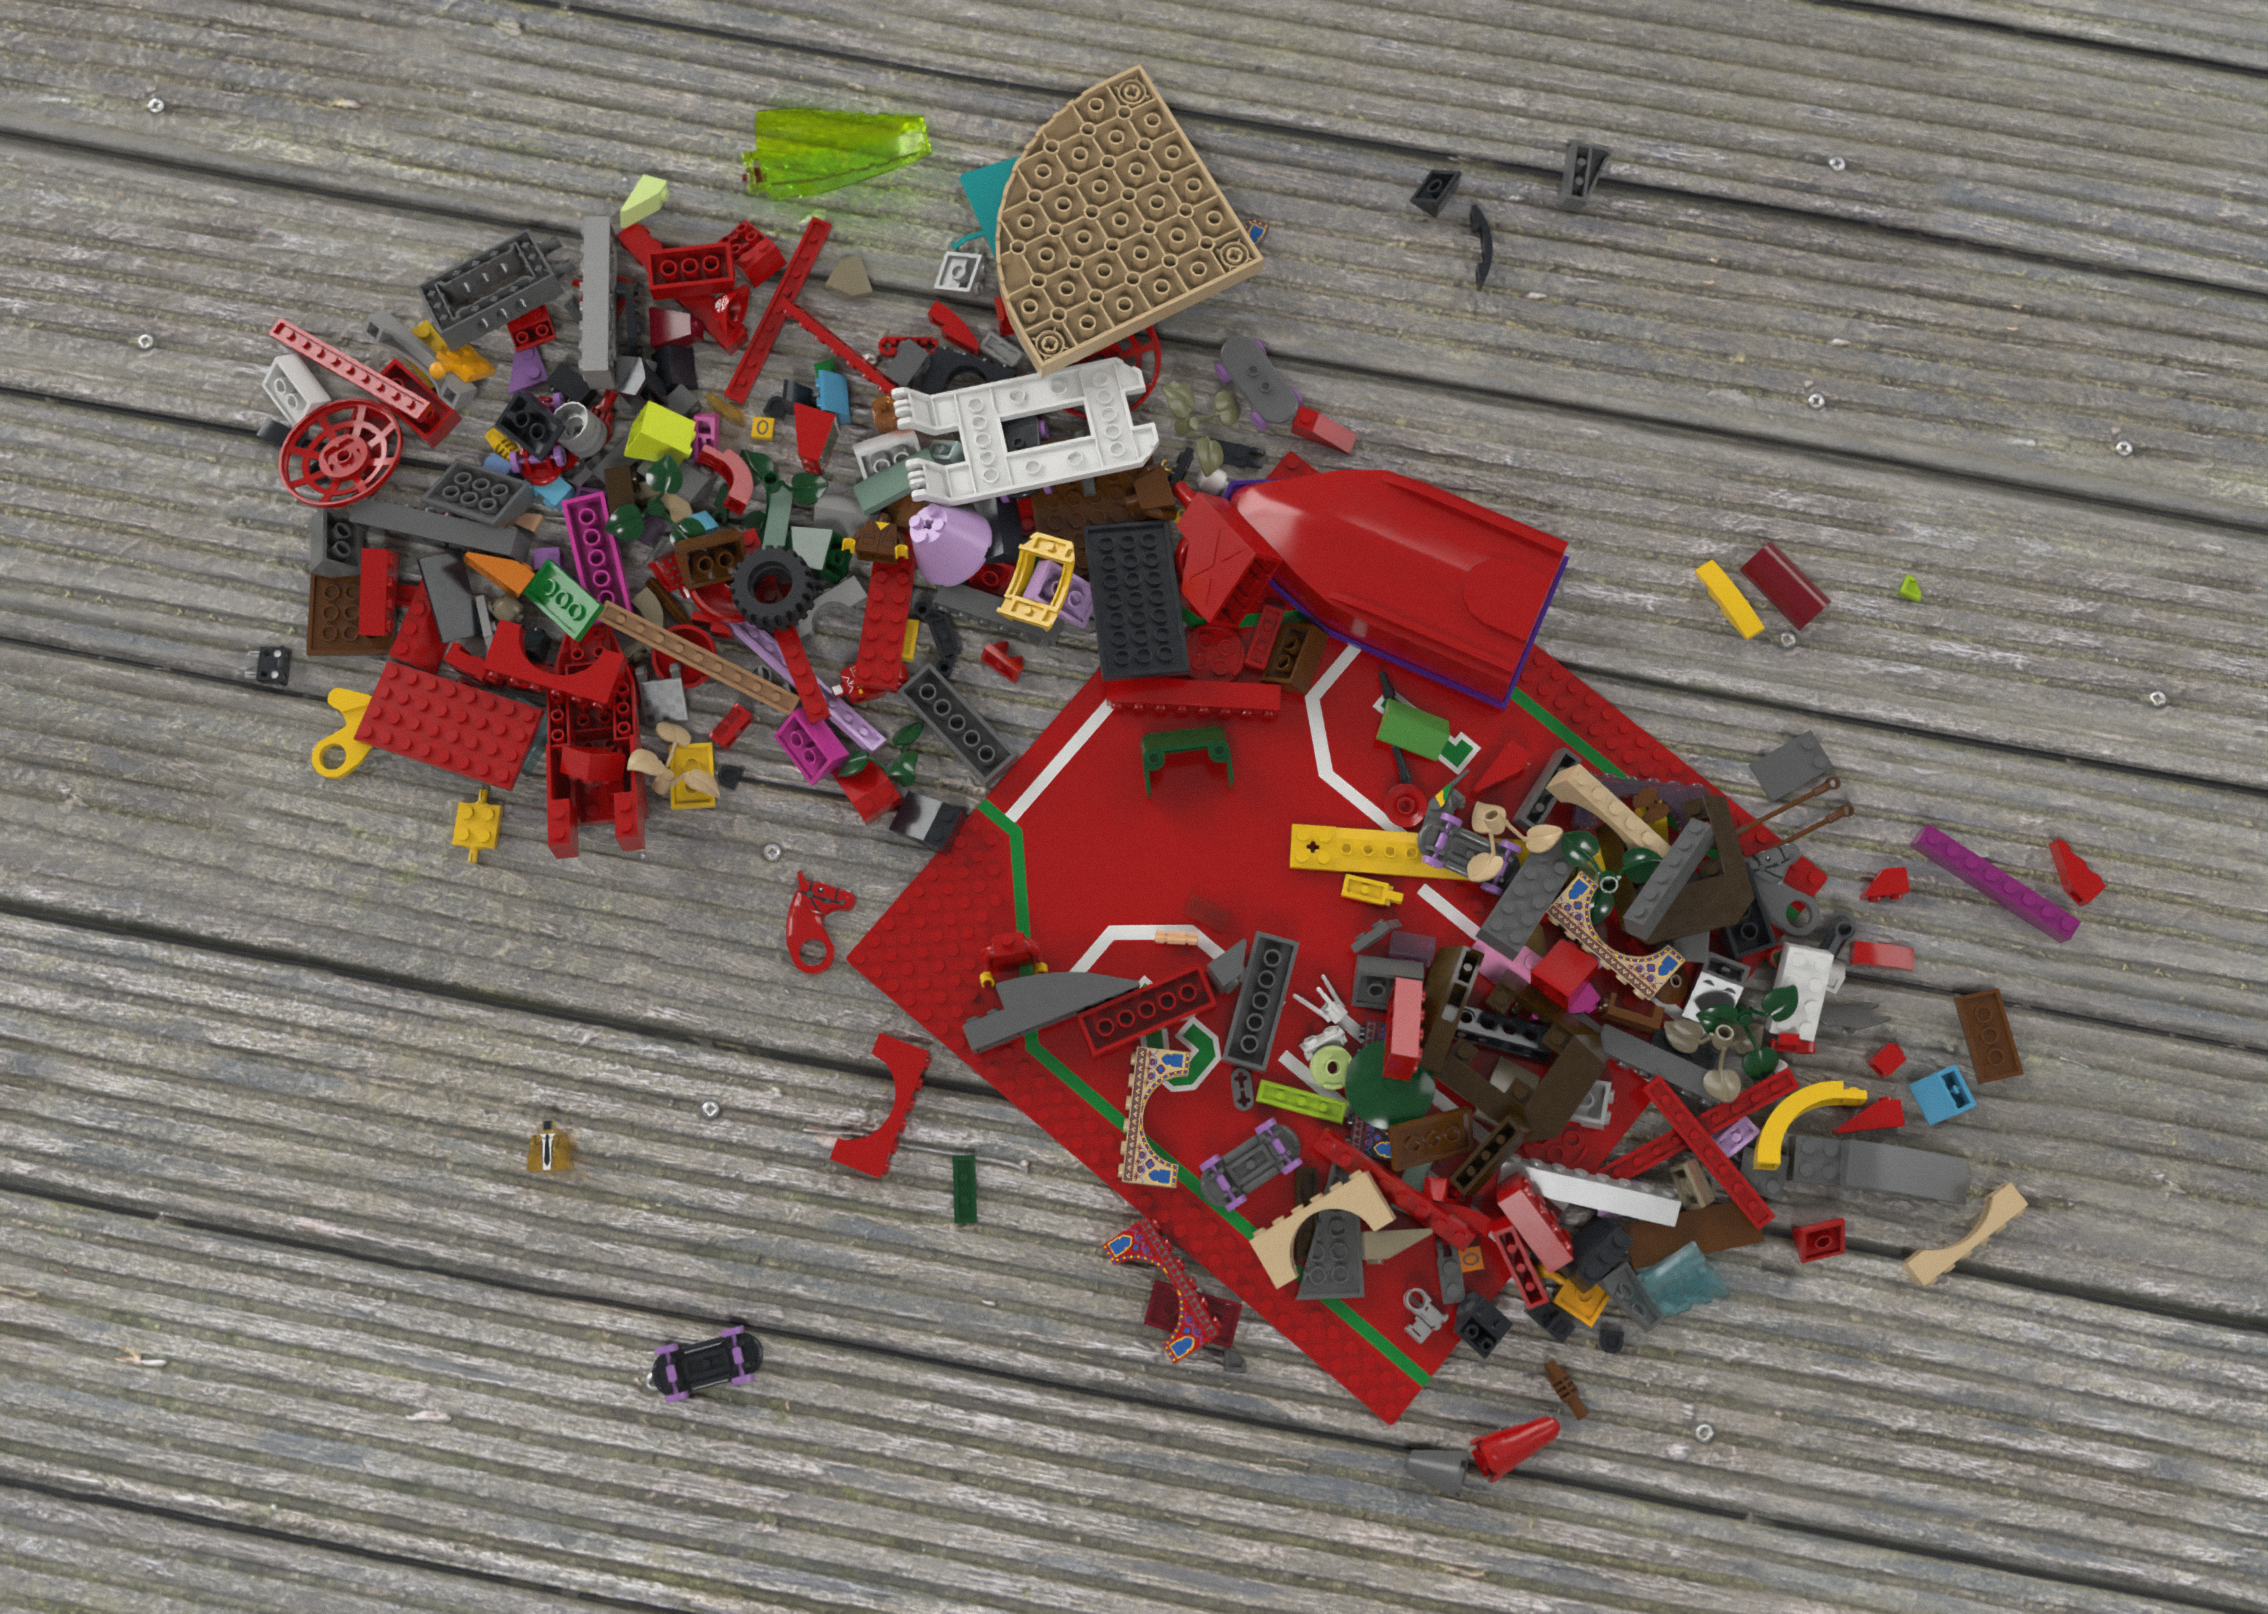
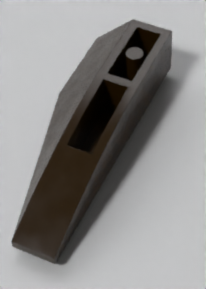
[1418,946,1485,1075]

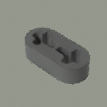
[1230,1068,1254,1111]

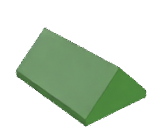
[1376,698,1450,761]

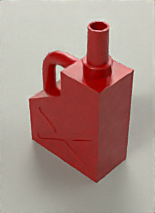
[1172,481,1283,628]

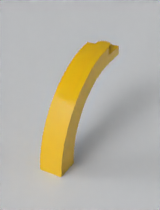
[1753,1081,1867,1170]

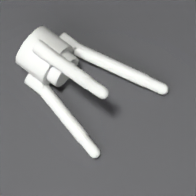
[1293,974,1348,1024]

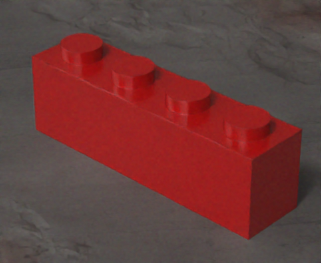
[1490,1215,1550,1310]

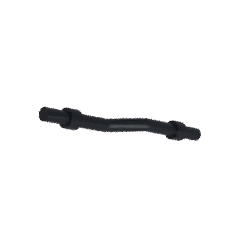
[1378,671,1413,784]

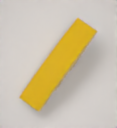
[1695,559,1765,640]

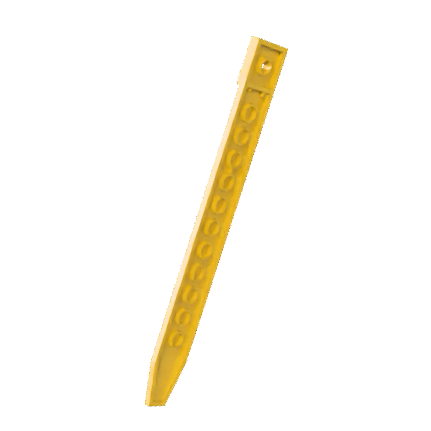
[1289,824,1606,889]

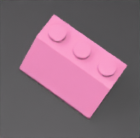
[1472,939,1543,984]

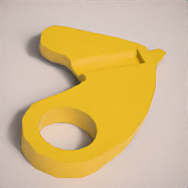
[312,688,373,779]

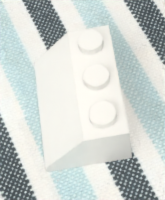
[262,353,332,428]
[852,428,921,480]

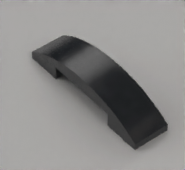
[1469,205,1493,291]

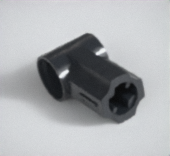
[1818,915,1855,961]

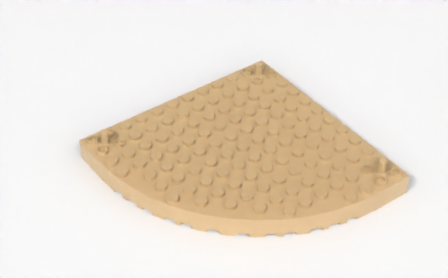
[995,64,1264,378]

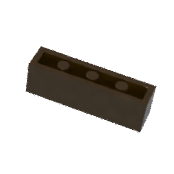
[1449,1115,1534,1196]

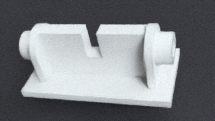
[1299,1025,1347,1061]

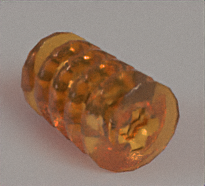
[872,396,900,434]

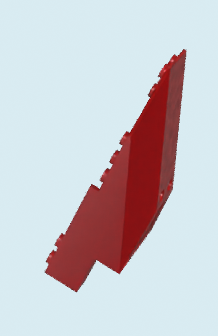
[546,624,649,859]

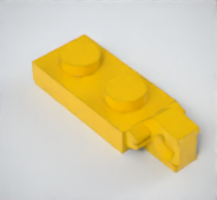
[1341,874,1404,906]

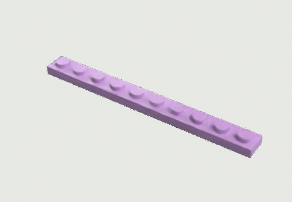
[722,621,887,756]

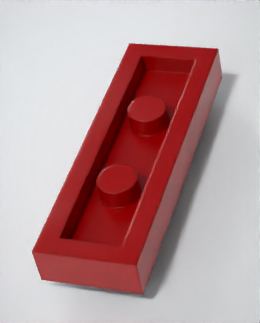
[1244,604,1285,671]

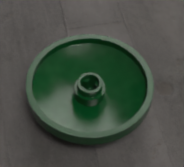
[1344,1040,1435,1131]

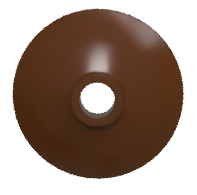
[1654,966,1689,1005]

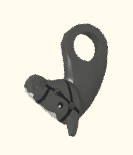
[1743,843,1820,936]

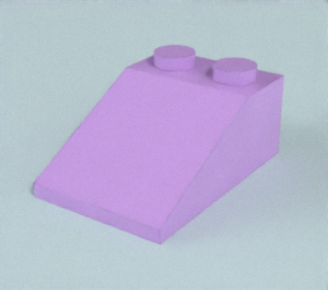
[1022,560,1093,628]

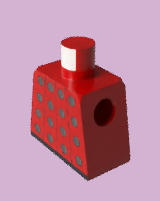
[647,550,691,599]

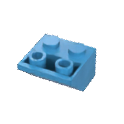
[815,370,852,424]
[1908,1064,1977,1126]

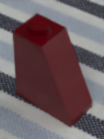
[648,307,704,350]

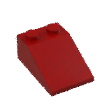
[831,755,903,826]

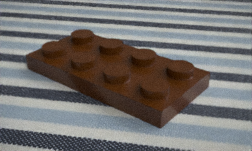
[1953,988,2024,1085]
[1389,1106,1474,1172]

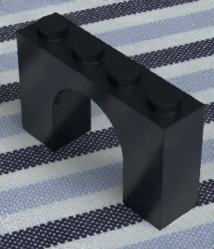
[920,346,1016,395]

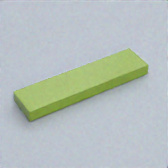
[1255,1079,1348,1125]

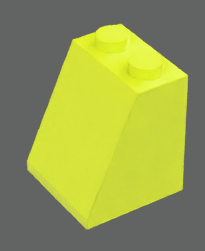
[624,401,696,465]

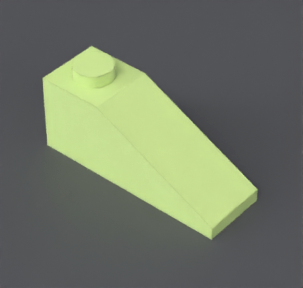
[620,174,670,228]

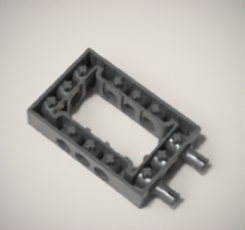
[416,229,576,352]

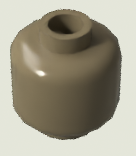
[492,595,525,624]

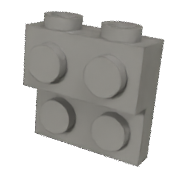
[934,251,990,300]
[1569,1080,1615,1130]

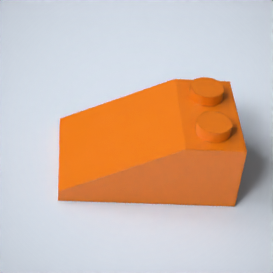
[463,552,535,600]

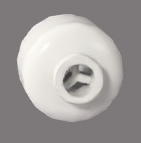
[1196,468,1229,496]

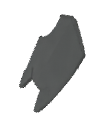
[1819,1003,1891,1035]

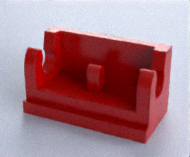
[708,702,754,751]

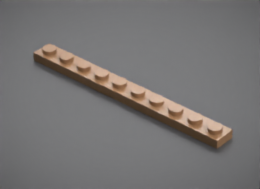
[597,600,801,716]

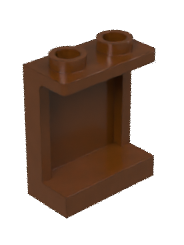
[1597,992,1665,1034]

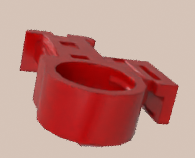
[1768,1033,1816,1054]

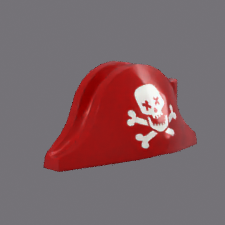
[712,284,750,337]

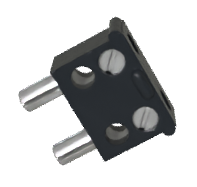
[245,645,292,687]

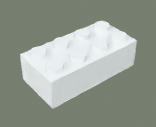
[1764,942,1834,1041]

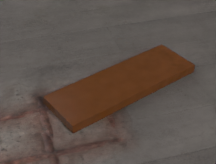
[1621,1201,1765,1270]

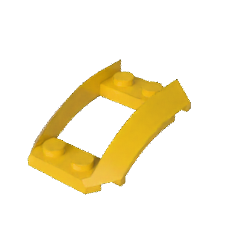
[996,532,1075,632]

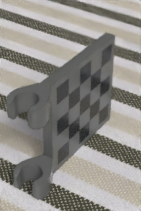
[635,662,689,724]

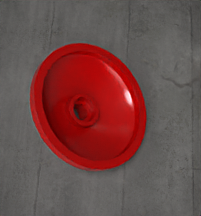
[652,624,717,689]

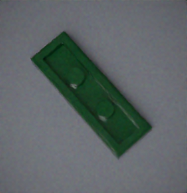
[952,1155,977,1224]

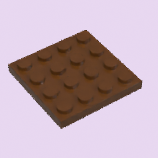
[306,573,399,656]

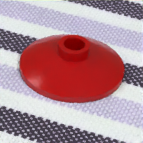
[1384,784,1428,827]

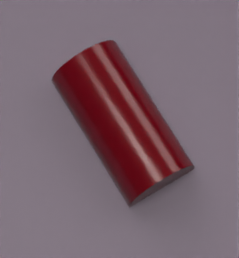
[1739,541,1832,631]

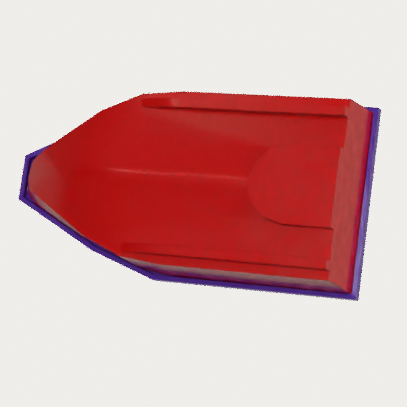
[1223,470,1570,710]

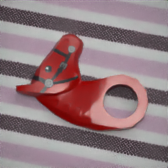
[786,871,856,975]

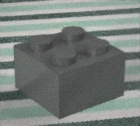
[884,338,932,389]

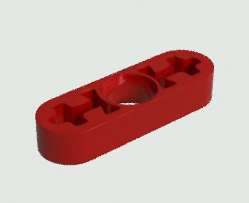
[878,336,939,358]

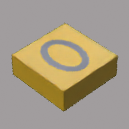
[751,417,775,441]

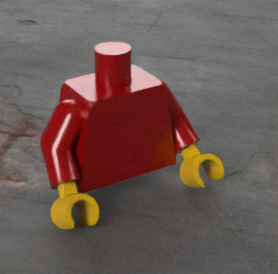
[979,932,1048,988]

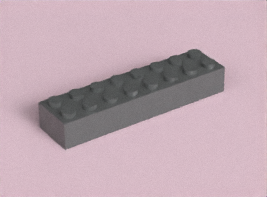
[349,496,532,564]

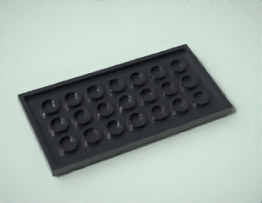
[1082,520,1190,682]

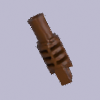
[1543,1359,1590,1421]

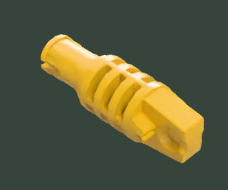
[484,428,522,474]

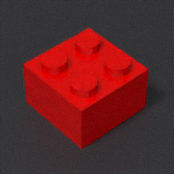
[560,746,626,784]

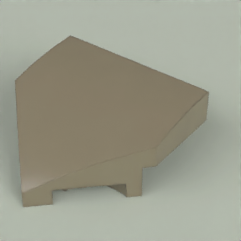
[824,255,873,301]

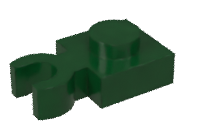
[712,485,735,525]

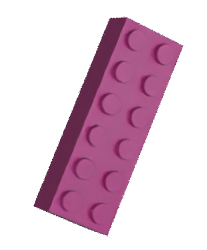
[561,491,635,625]

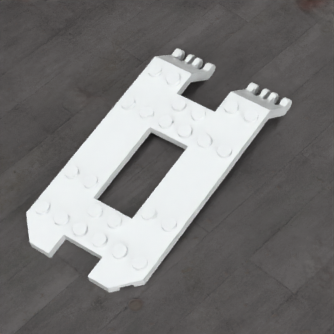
[891,357,1159,507]

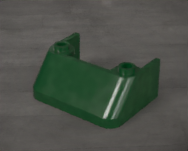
[1140,726,1234,800]

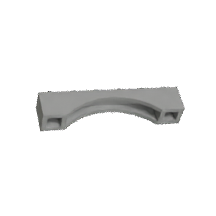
[362,311,477,410]

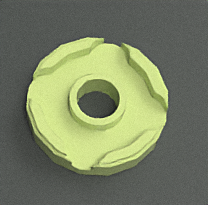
[1310,1045,1352,1090]

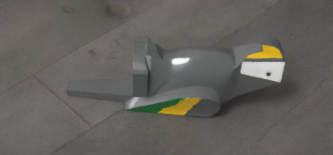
[1422,769,1470,827]

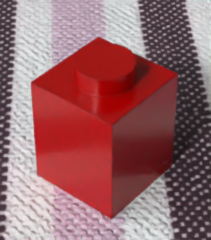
[1866,1043,1907,1079]

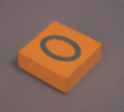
[1457,1246,1484,1272]

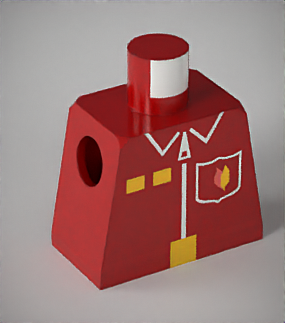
[831,662,886,704]

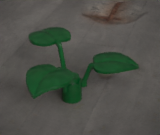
[740,449,829,544]
[605,454,706,546]
[837,721,924,787]
[1561,830,1663,926]
[1696,984,1799,1081]

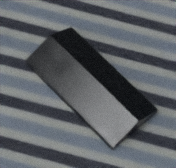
[973,496,1023,564]

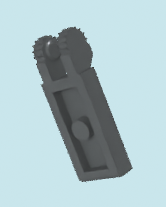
[1435,1239,1465,1304]

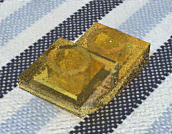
[704,392,746,428]

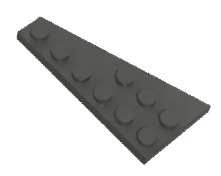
[1296,1161,1364,1300]

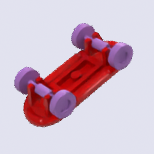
[509,392,566,486]

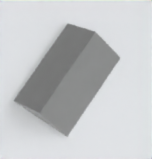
[814,494,883,538]

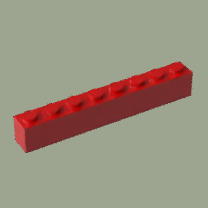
[616,222,749,356]
[1106,678,1281,718]

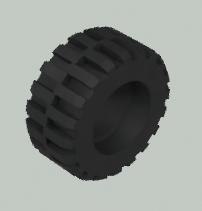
[730,545,817,632]

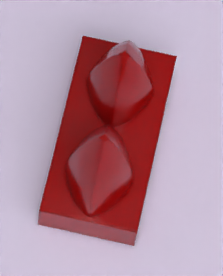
[980,641,1024,684]

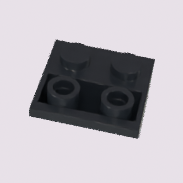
[617,357,669,414]
[1454,1289,1513,1360]

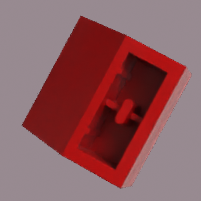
[506,304,557,353]

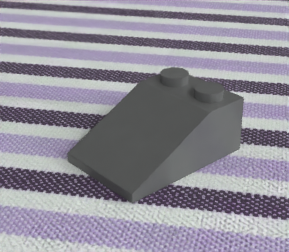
[1749,729,1834,803]

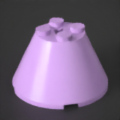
[909,503,992,587]

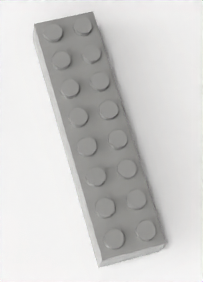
[578,216,617,389]

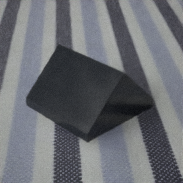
[1409,169,1462,219]
[651,344,698,394]

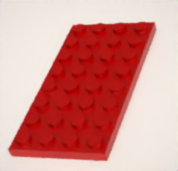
[354,660,545,792]

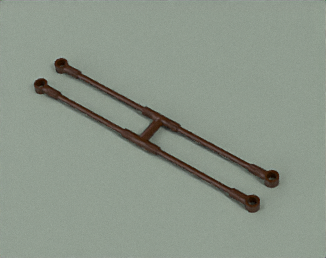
[1708,777,1854,858]

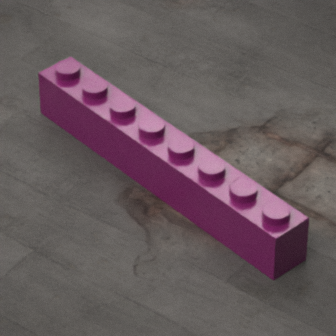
[1909,824,2081,943]

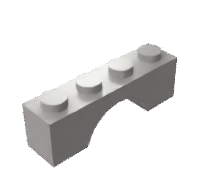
[795,576,867,644]

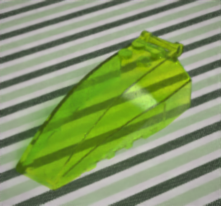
[740,107,931,200]

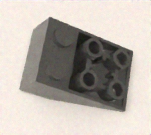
[1681,951,1751,1024]

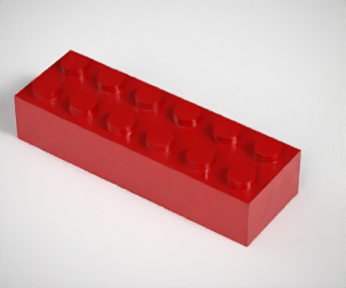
[1076,963,1217,1059]

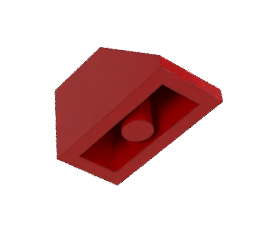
[1423,1176,1472,1208]

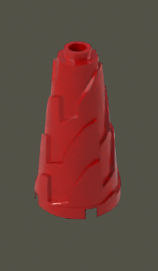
[1470,1416,1561,1483]

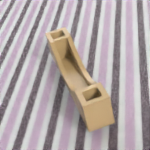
[1900,1183,2028,1287]

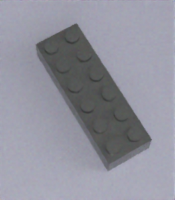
[897,662,1018,789]
[1475,836,1575,961]
[1221,931,1300,1074]

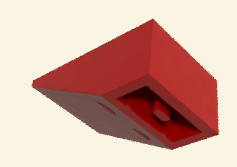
[717,220,787,288]

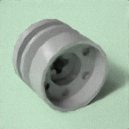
[554,402,607,458]

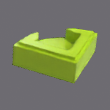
[1898,574,1921,603]

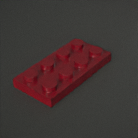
[1143,1280,1243,1349]

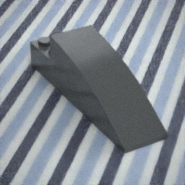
[962,972,1140,1055]
[1786,1135,1969,1205]

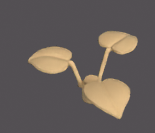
[627,722,720,799]
[1467,801,1563,882]

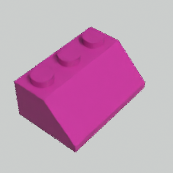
[774,707,849,786]

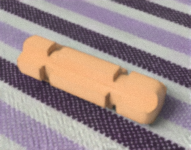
[1155,930,1198,945]

